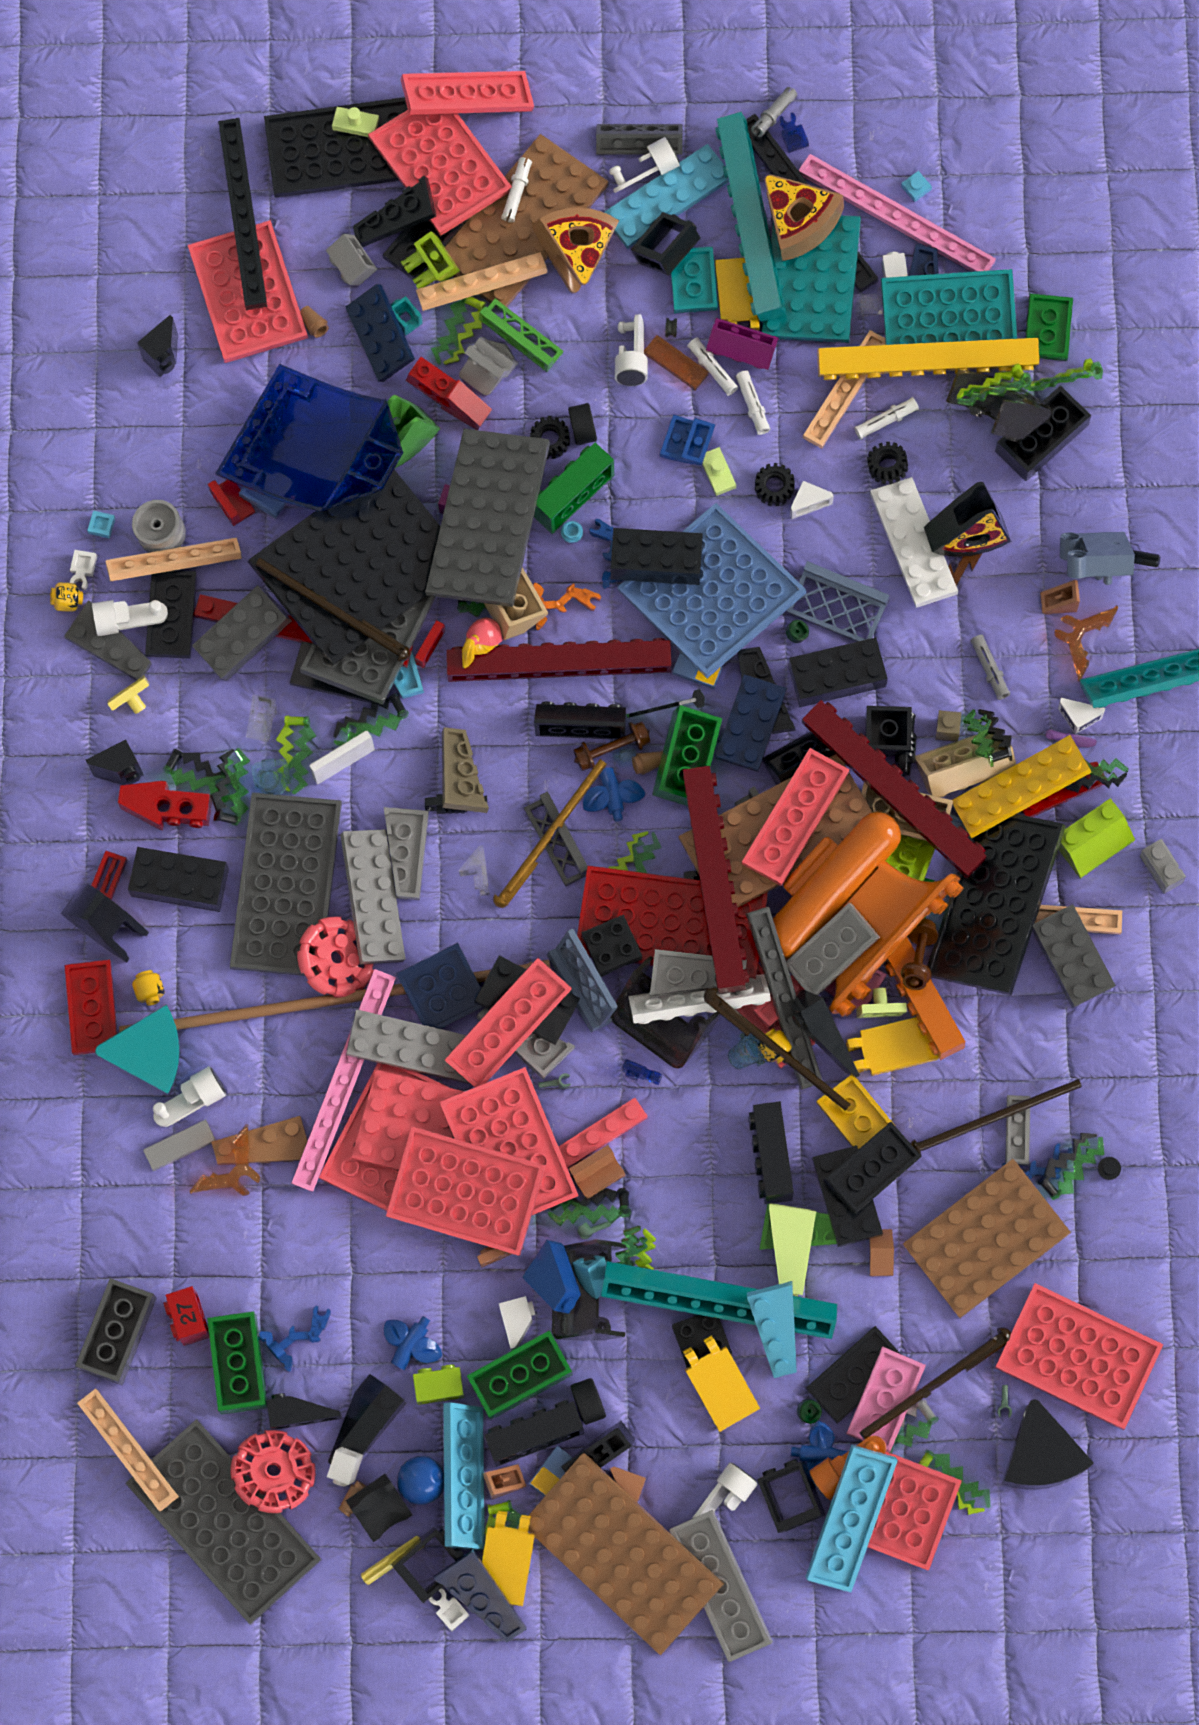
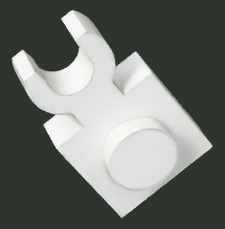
[70,550,97,591]
[429,1588,470,1631]

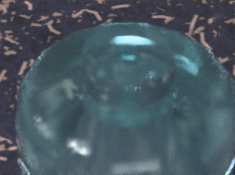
[613,745,637,767]

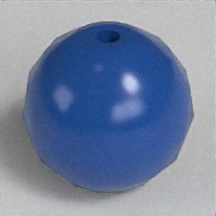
[397,1456,444,1505]

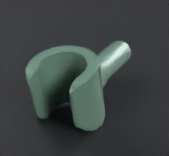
[538,1073,571,1090]
[577,1221,611,1240]
[997,1385,1012,1418]

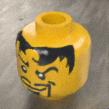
[50,582,83,612]
[132,970,165,1006]
[757,1029,792,1064]

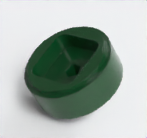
[786,620,809,643]
[797,1399,822,1424]

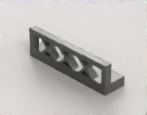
[596,124,683,154]
[524,791,587,887]

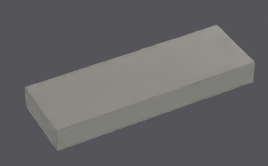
[1005,1095,1030,1166]
[143,1120,216,1172]

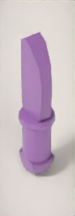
[1045,730,1097,748]

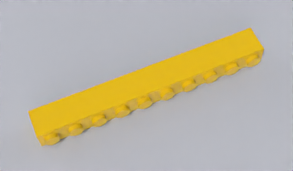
[817,338,1039,380]

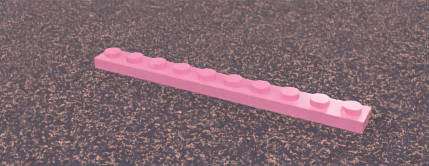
[799,154,996,272]
[291,969,396,1192]

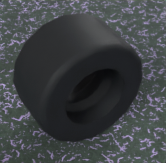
[568,403,597,445]
[571,1378,606,1425]

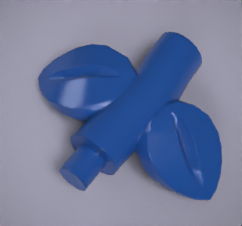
[583,767,646,822]
[384,1316,443,1371]
[791,1421,848,1488]

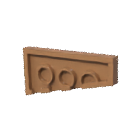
[211,1116,308,1165]

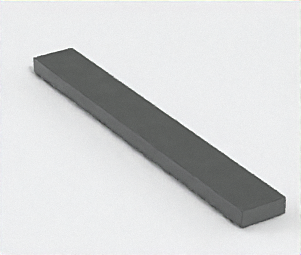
[746,907,822,1090]

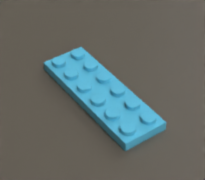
[604,144,729,249]
[444,1402,485,1551]
[805,1445,898,1592]

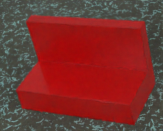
[208,477,256,526]

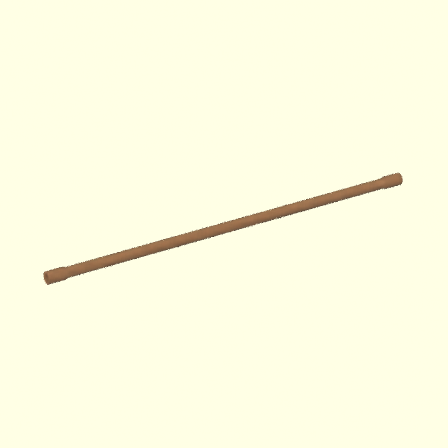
[119,959,550,1032]

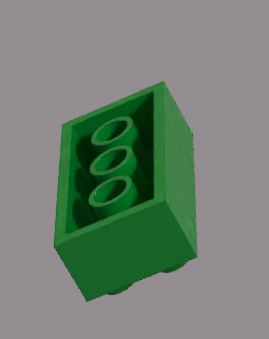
[534,442,615,534]
[652,705,722,806]
[207,1311,267,1415]
[467,1330,573,1421]

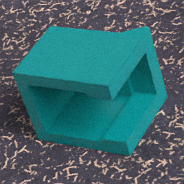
[391,296,423,336]

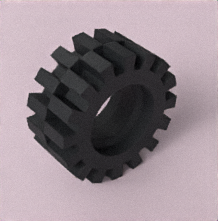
[530,416,570,459]
[867,442,908,485]
[755,463,795,506]

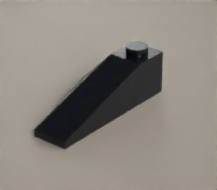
[791,989,860,1078]
[328,1374,406,1464]

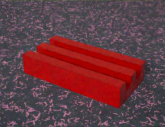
[415,620,445,668]
[91,850,128,900]

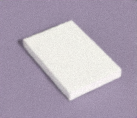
[310,731,375,785]

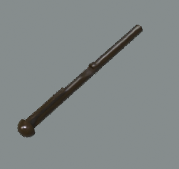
[255,558,410,662]
[704,988,851,1111]
[910,1079,1082,1156]
[859,1327,1011,1439]

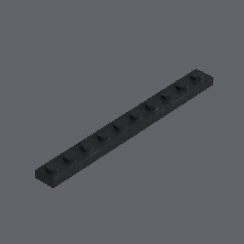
[746,114,878,293]
[218,118,268,310]

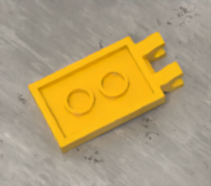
[715,258,760,331]
[846,1017,939,1076]
[816,1075,896,1149]
[683,1335,760,1432]
[482,1510,535,1606]

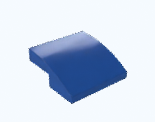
[660,414,716,465]

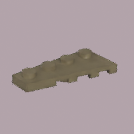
[442,727,489,813]

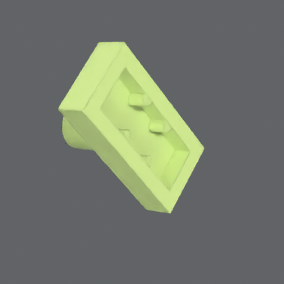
[332,107,379,137]
[702,447,736,496]
[856,988,907,1018]

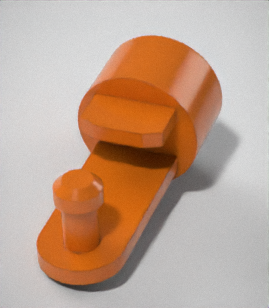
[809,1436,886,1500]

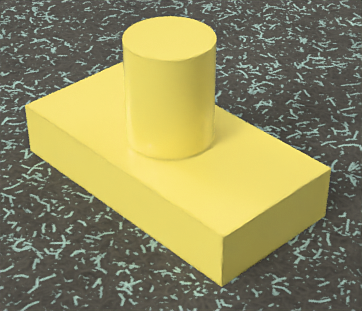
[107,676,149,714]

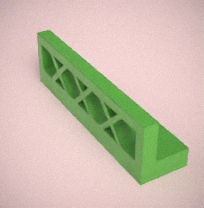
[479,299,564,372]

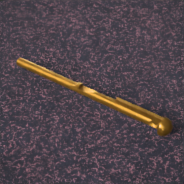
[493,759,607,908]

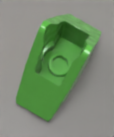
[358,395,441,470]

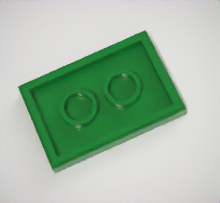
[1025,293,1073,361]

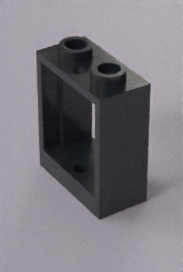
[630,212,701,276]
[757,1459,826,1533]
[391,1527,464,1603]

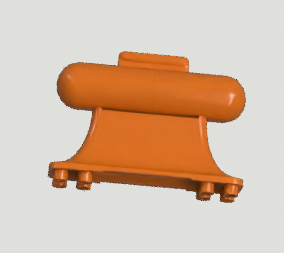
[773,812,964,1017]

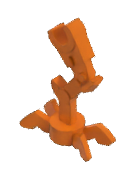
[533,583,601,630]

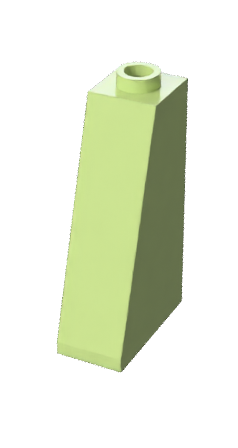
[769,1203,816,1296]

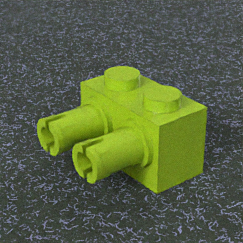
[401,231,460,289]

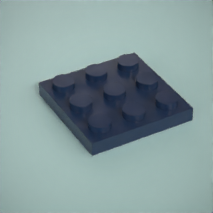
[396,942,482,1029]

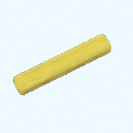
[361,1536,424,1585]

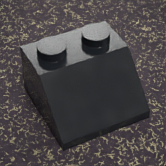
[137,315,178,377]
[865,706,912,757]
[86,739,143,785]

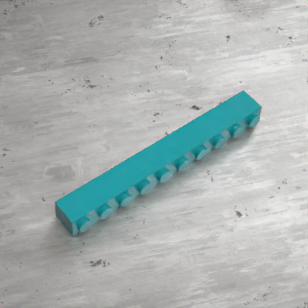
[715,112,786,322]
[601,1261,837,1339]

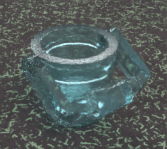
[251,758,291,795]
[728,1033,767,1069]

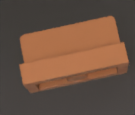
[569,1145,625,1199]

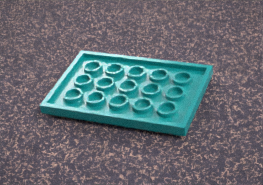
[762,215,861,343]
[881,269,1017,345]

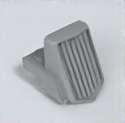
[459,337,519,396]

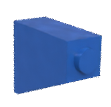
[522,1240,581,1314]

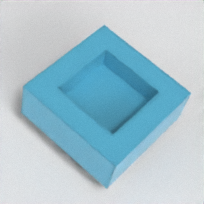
[901,171,932,202]
[87,511,116,539]

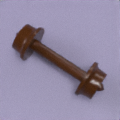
[573,721,651,771]
[901,918,938,990]

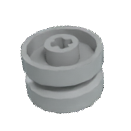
[132,500,186,553]

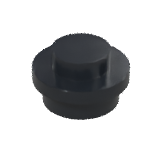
[1098,1157,1121,1180]

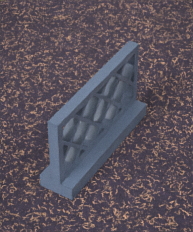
[787,561,890,642]
[547,929,618,1032]

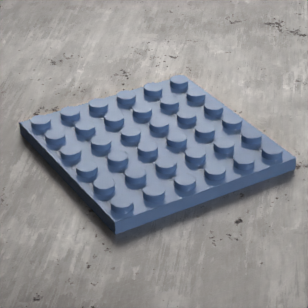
[617,503,806,678]

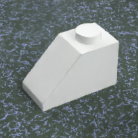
[499,1296,536,1351]

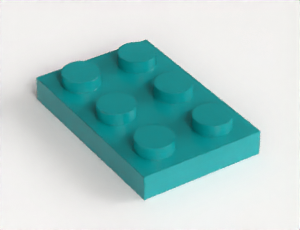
[671,247,718,313]

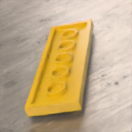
[952,735,1092,839]

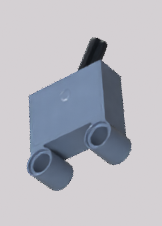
[1060,532,1161,585]

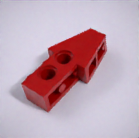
[405,357,492,430]
[118,781,212,830]

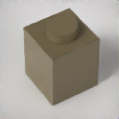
[935,710,961,742]

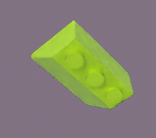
[1059,798,1135,879]

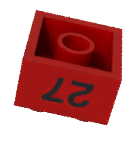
[163,1286,210,1346]

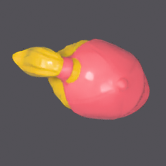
[462,617,504,668]

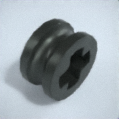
[665,318,677,338]

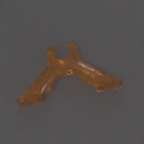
[1054,605,1118,682]
[190,1124,260,1196]

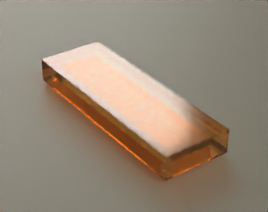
[644,335,709,391]

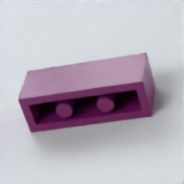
[706,318,779,370]

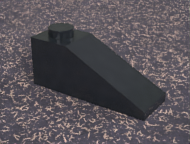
[266,1393,342,1430]
[561,1420,635,1473]

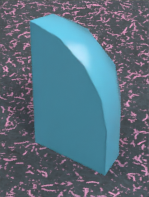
[573,1256,606,1300]

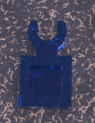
[780,112,809,153]
[622,1059,662,1085]

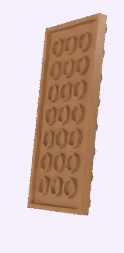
[445,134,609,311]
[678,755,872,907]
[528,1453,724,1655]

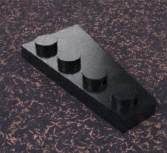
[353,175,437,247]
[737,647,795,734]

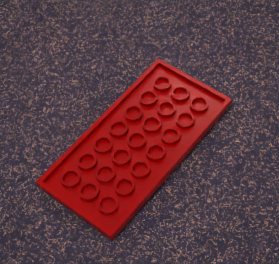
[577,866,768,979]

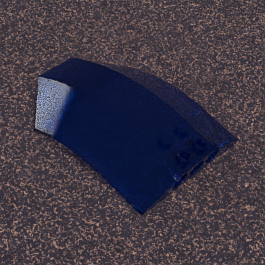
[215,364,404,511]

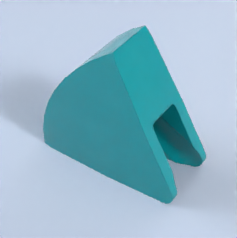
[96,1004,179,1093]

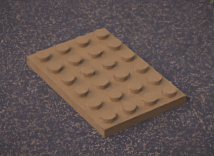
[903,1159,1071,1319]

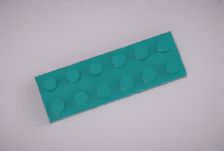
[1080,649,1199,708]

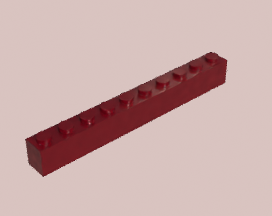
[446,638,671,682]
[802,700,986,879]
[683,766,750,994]

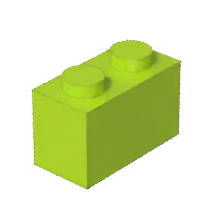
[413,1364,465,1405]

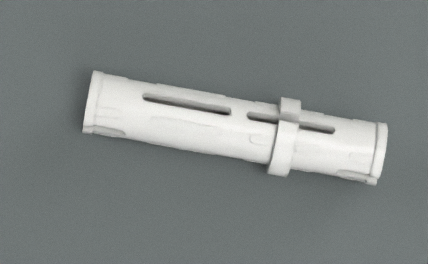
[501,157,532,222]
[687,337,738,396]
[735,371,771,435]
[854,397,919,440]

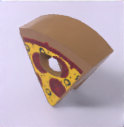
[765,175,844,261]
[531,207,619,293]

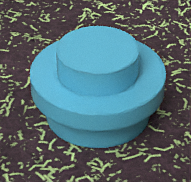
[561,521,583,543]

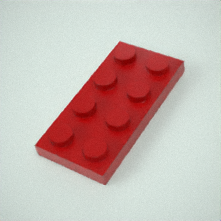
[64,959,117,1055]

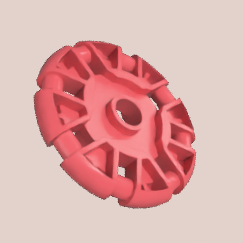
[297,917,374,998]
[230,1430,316,1513]

